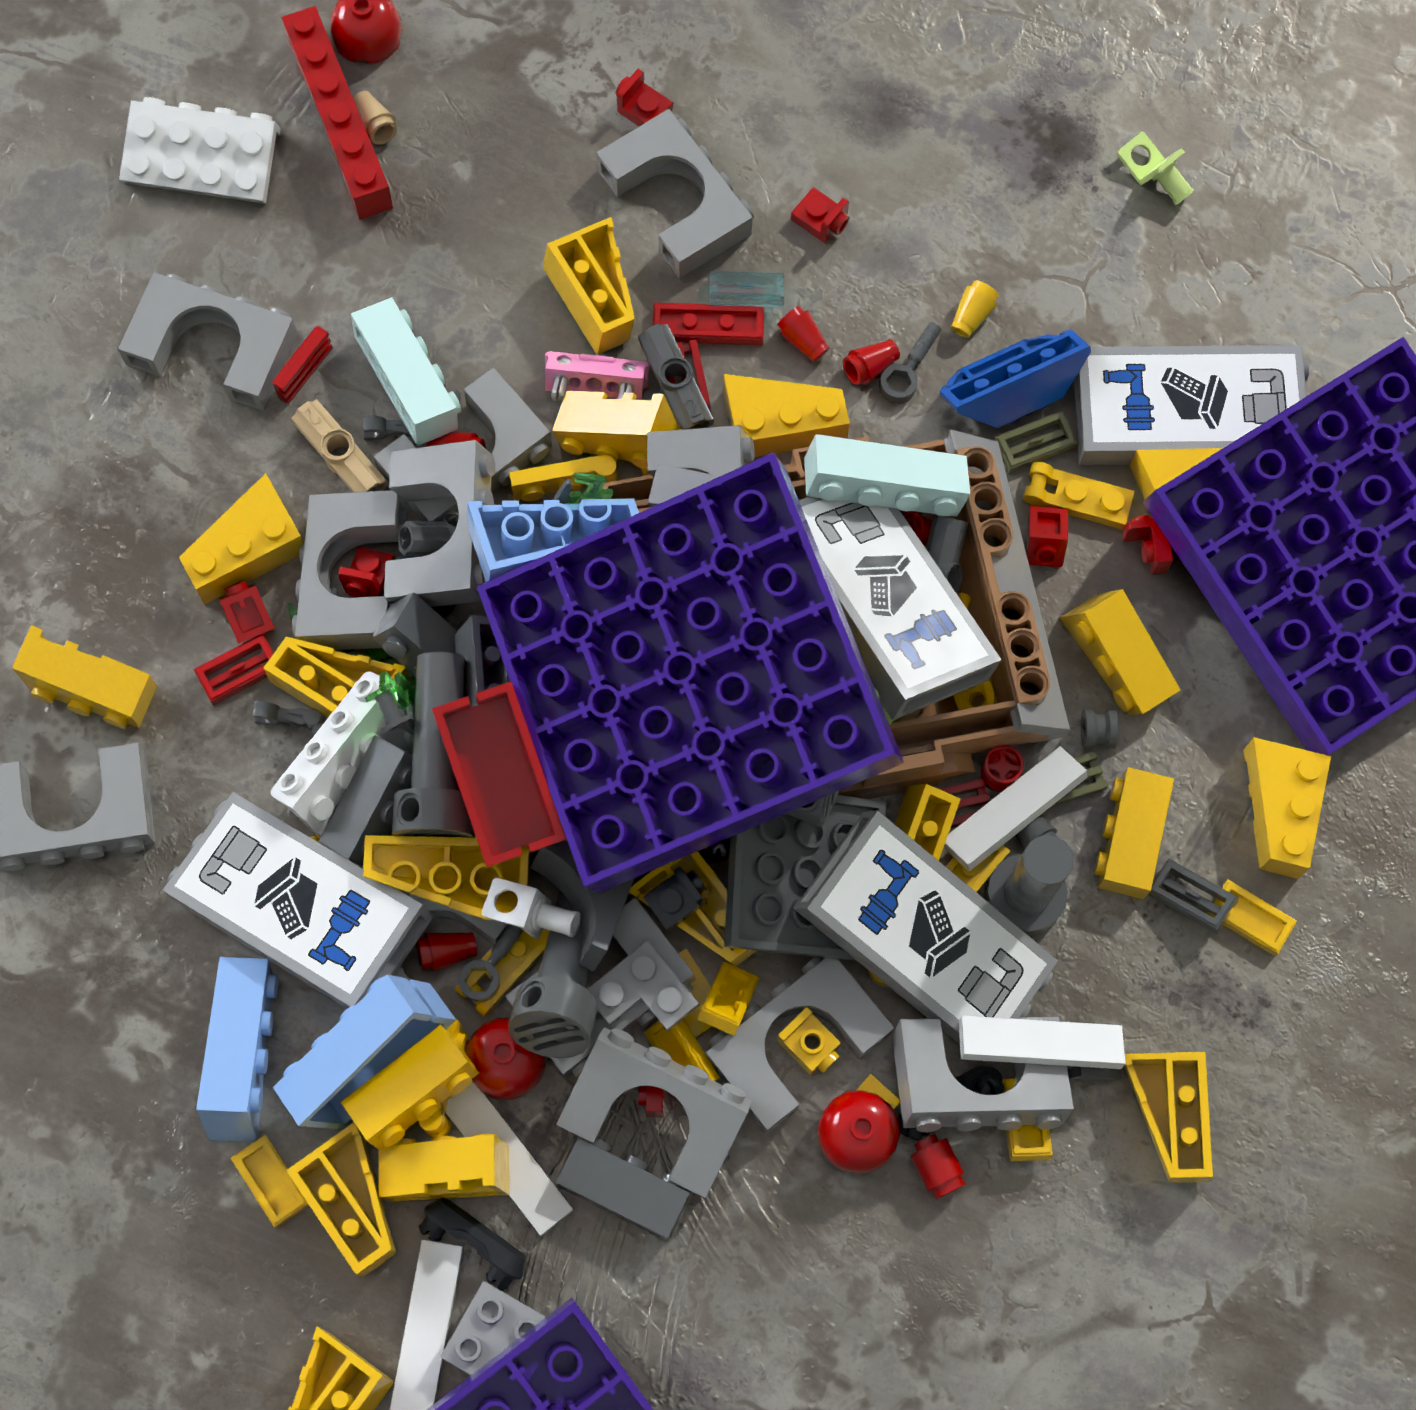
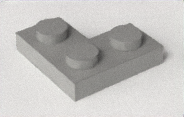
[587,941,700,1031]

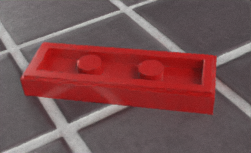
[653,302,764,345]

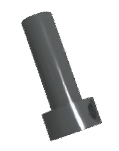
[392,652,474,838]
[983,835,1074,938]
[508,890,598,1058]

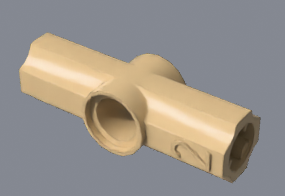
[291,399,388,492]

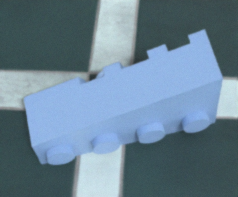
[467,498,639,582]
[196,957,279,1142]

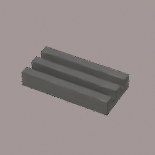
[1148,858,1238,934]

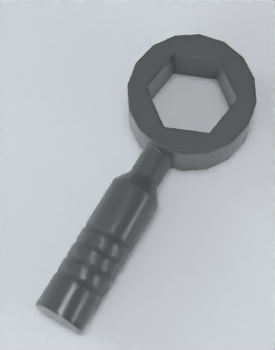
[879,322,942,404]
[459,925,524,1002]

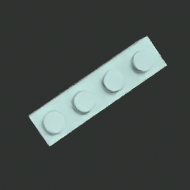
[351,298,461,446]
[804,434,970,517]

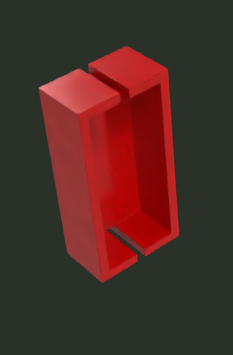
[432,681,566,868]

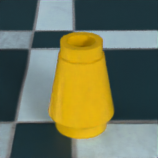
[950,280,999,338]

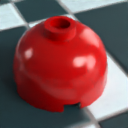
[330,0,402,64]
[465,1018,546,1100]
[818,1090,900,1173]

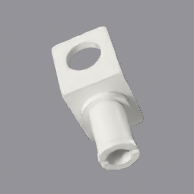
[482,878,581,939]

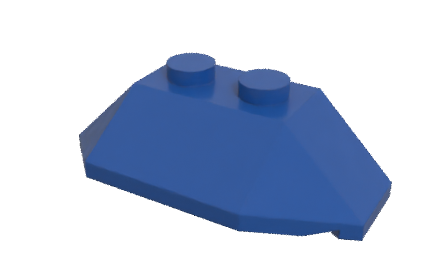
[940,329,1091,428]

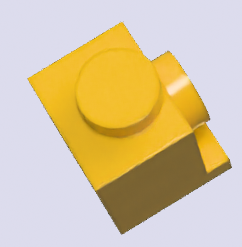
[776,1007,841,1076]

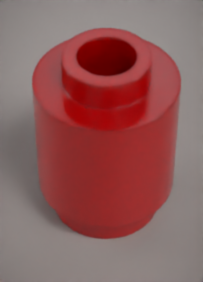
[910,1134,966,1199]

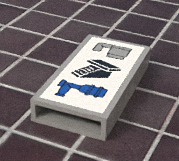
[1073,345,1310,466]
[799,497,1002,720]
[162,792,433,1009]
[793,810,1058,1044]

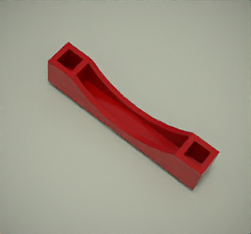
[281,6,393,220]

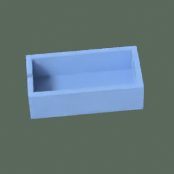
[273,975,456,1130]

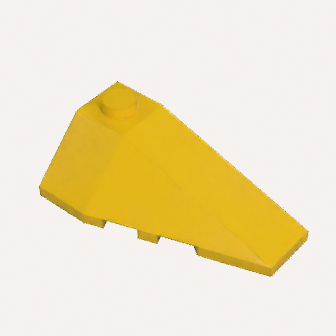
[363,835,530,921]

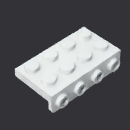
[119,97,281,204]
[271,672,413,838]

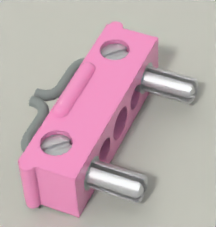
[545,351,649,401]

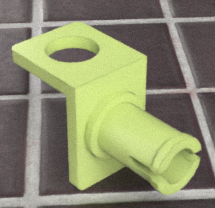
[1117,132,1194,205]

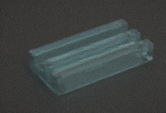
[709,271,784,307]

